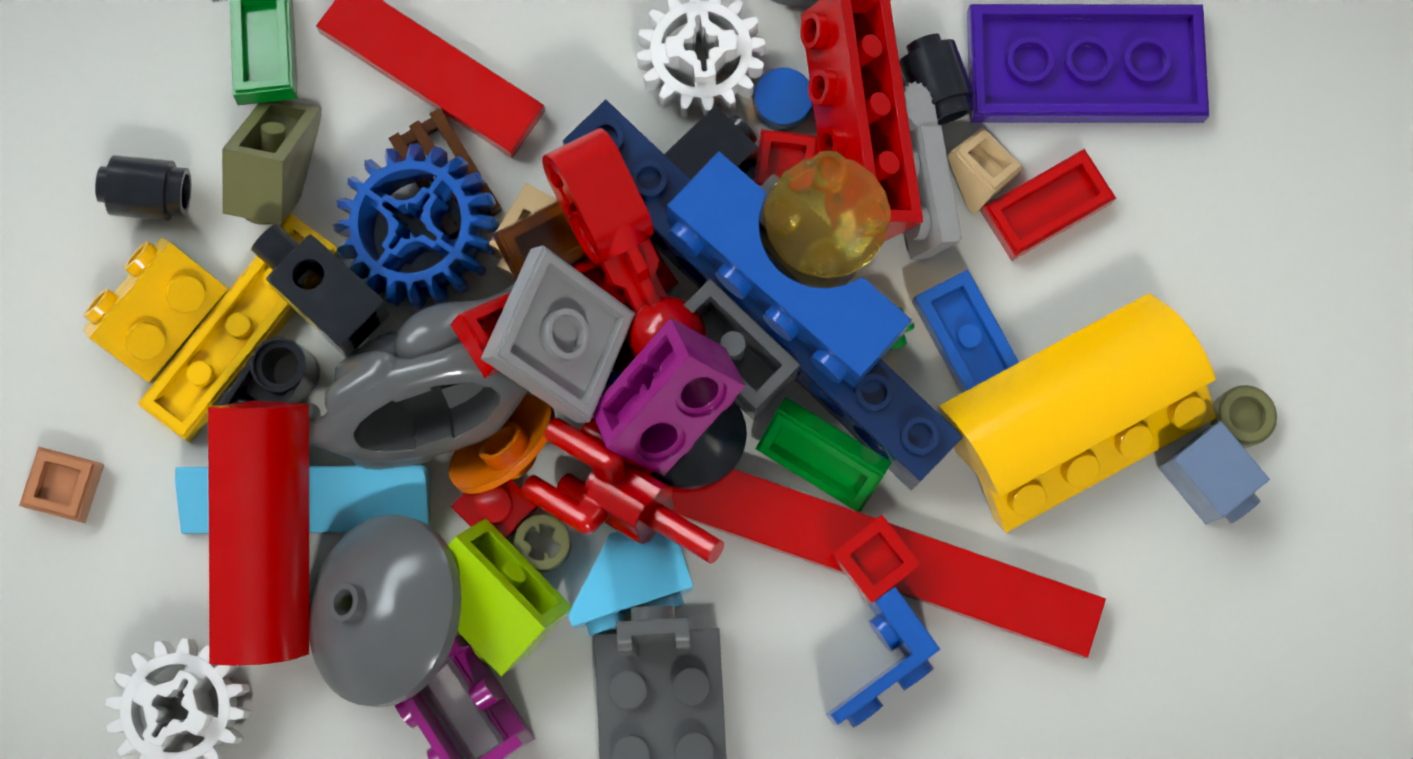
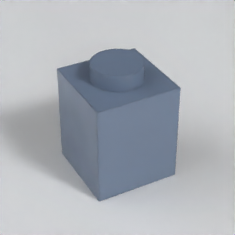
[1158,421,1270,524]

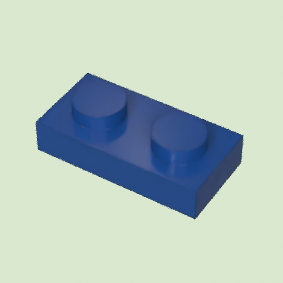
[912,270,1019,393]

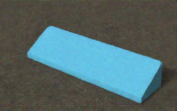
[175,465,431,534]

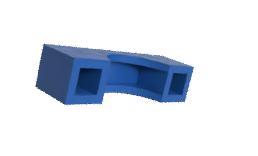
[667,151,912,388]

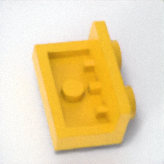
[83,238,228,383]

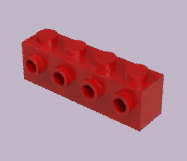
[800,0,923,243]

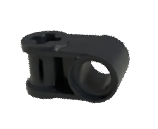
[216,337,320,406]

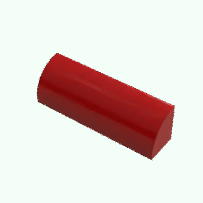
[208,400,309,666]

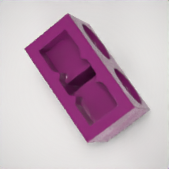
[593,318,745,476]

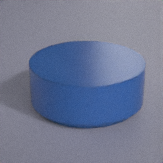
[754,68,813,131]

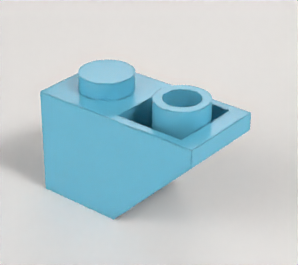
[568,531,693,636]

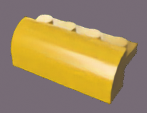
[938,293,1216,533]

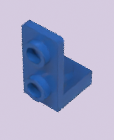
[826,587,941,728]

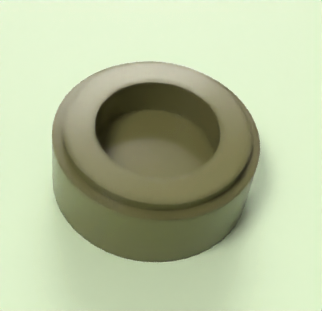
[1211,385,1277,448]

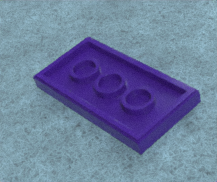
[967,4,1209,123]

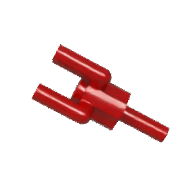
[521,418,724,564]

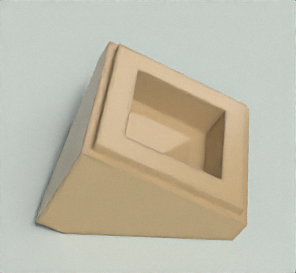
[947,127,1024,215]

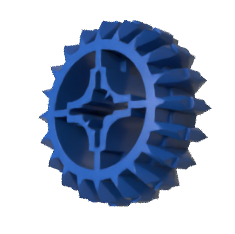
[333,143,500,309]

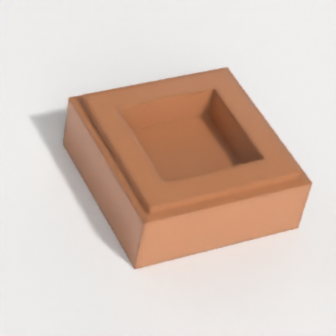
[19,446,104,523]

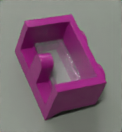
[394,635,536,759]

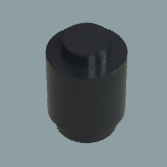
[899,33,974,126]
[95,155,192,221]

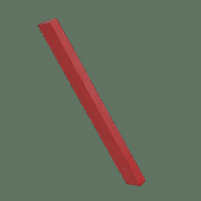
[671,469,1106,658]

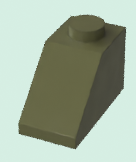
[222,100,322,225]

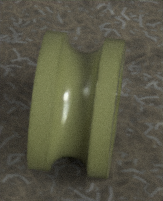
[514,514,572,572]

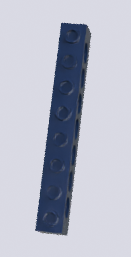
[562,99,963,490]

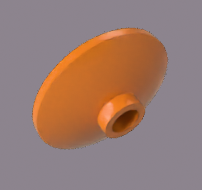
[449,394,555,494]

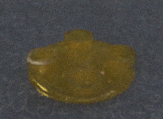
[764,151,891,278]

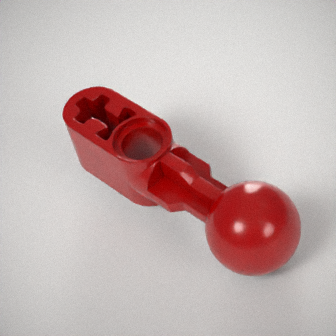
[542,128,706,359]

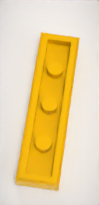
[137,214,340,443]

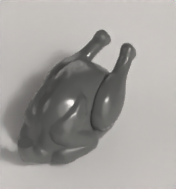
[302,283,528,470]

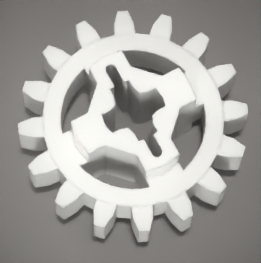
[637,0,766,118]
[105,638,251,759]

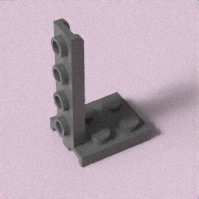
[594,605,727,759]

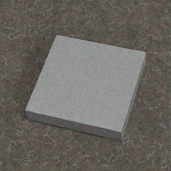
[481,245,636,423]

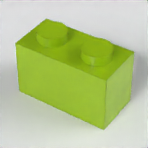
[448,518,572,677]

